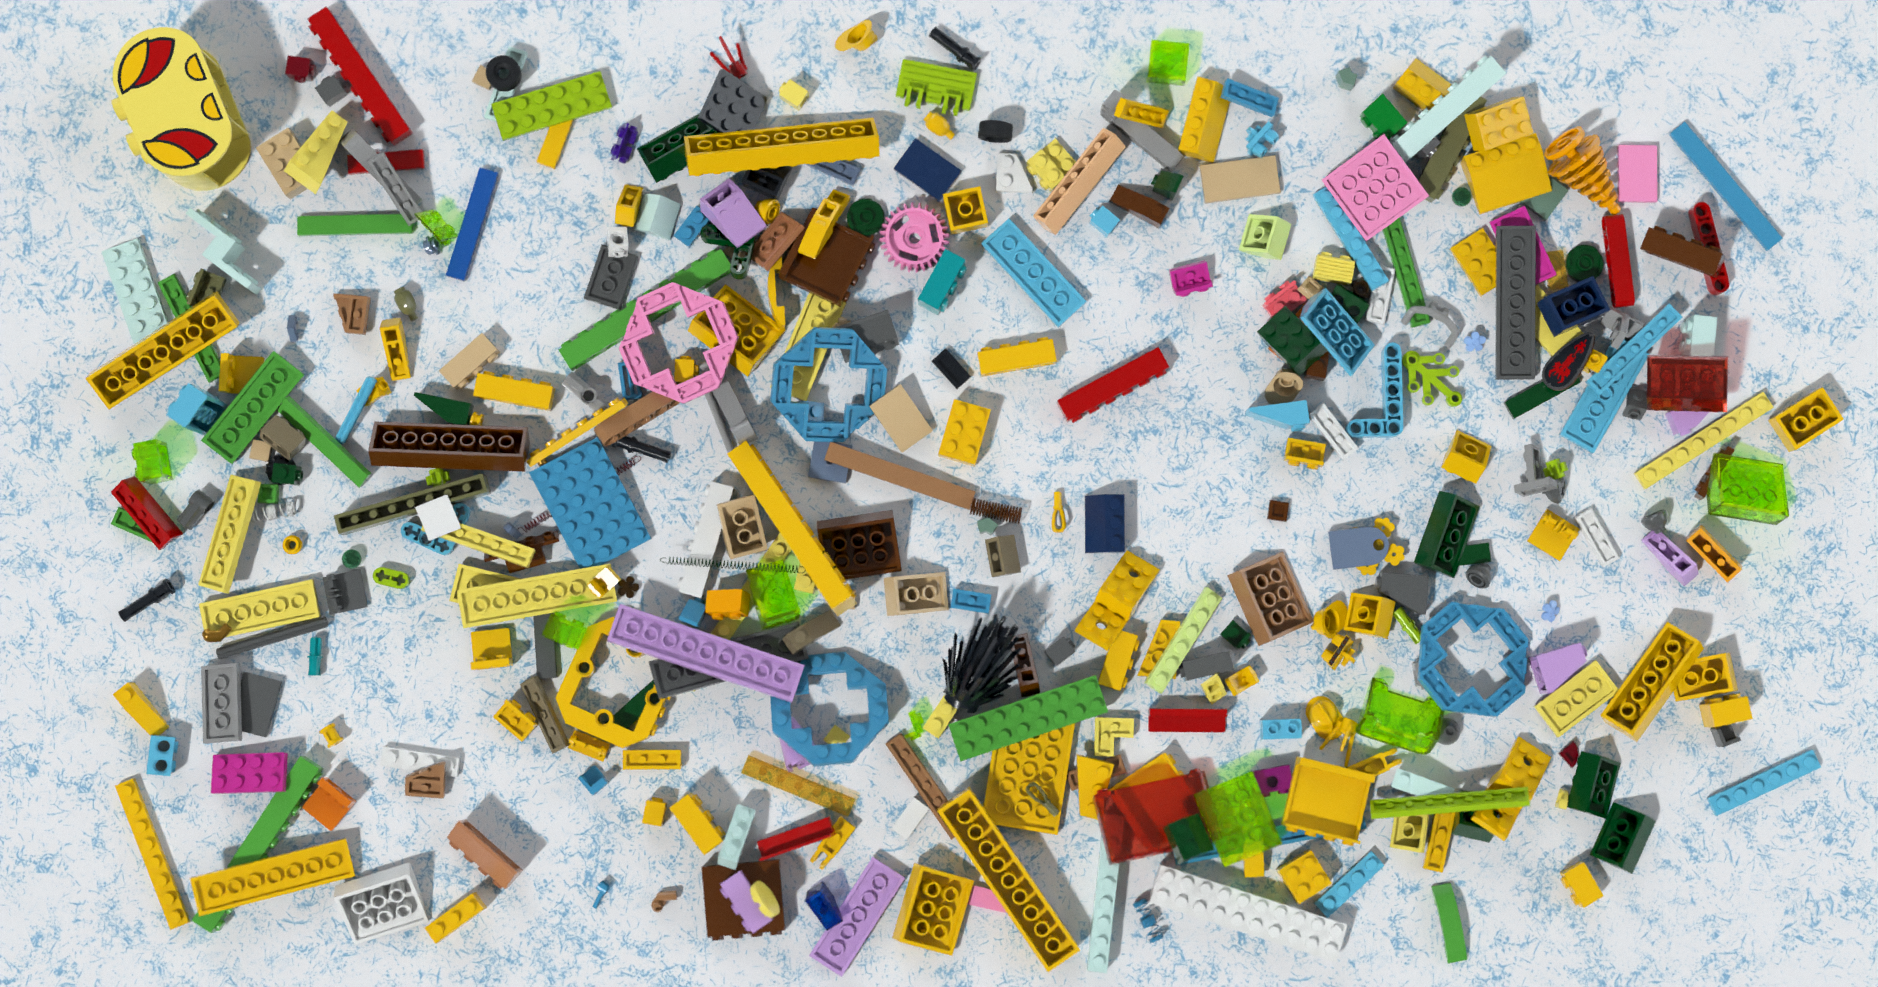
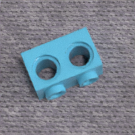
[1260,719,1302,740]
[146,735,179,776]

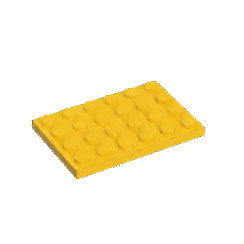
[983,723,1075,835]

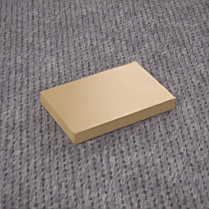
[869,384,933,453]

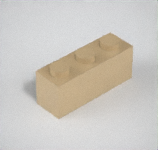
[439,333,500,390]

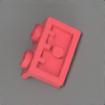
[1262,280,1307,317]

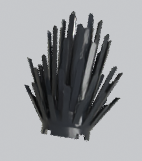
[942,614,1022,713]

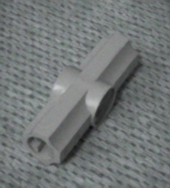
[562,371,610,419]

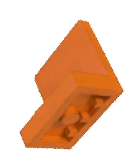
[302,777,357,831]

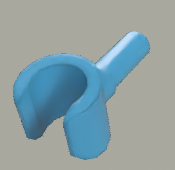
[592,881,609,909]

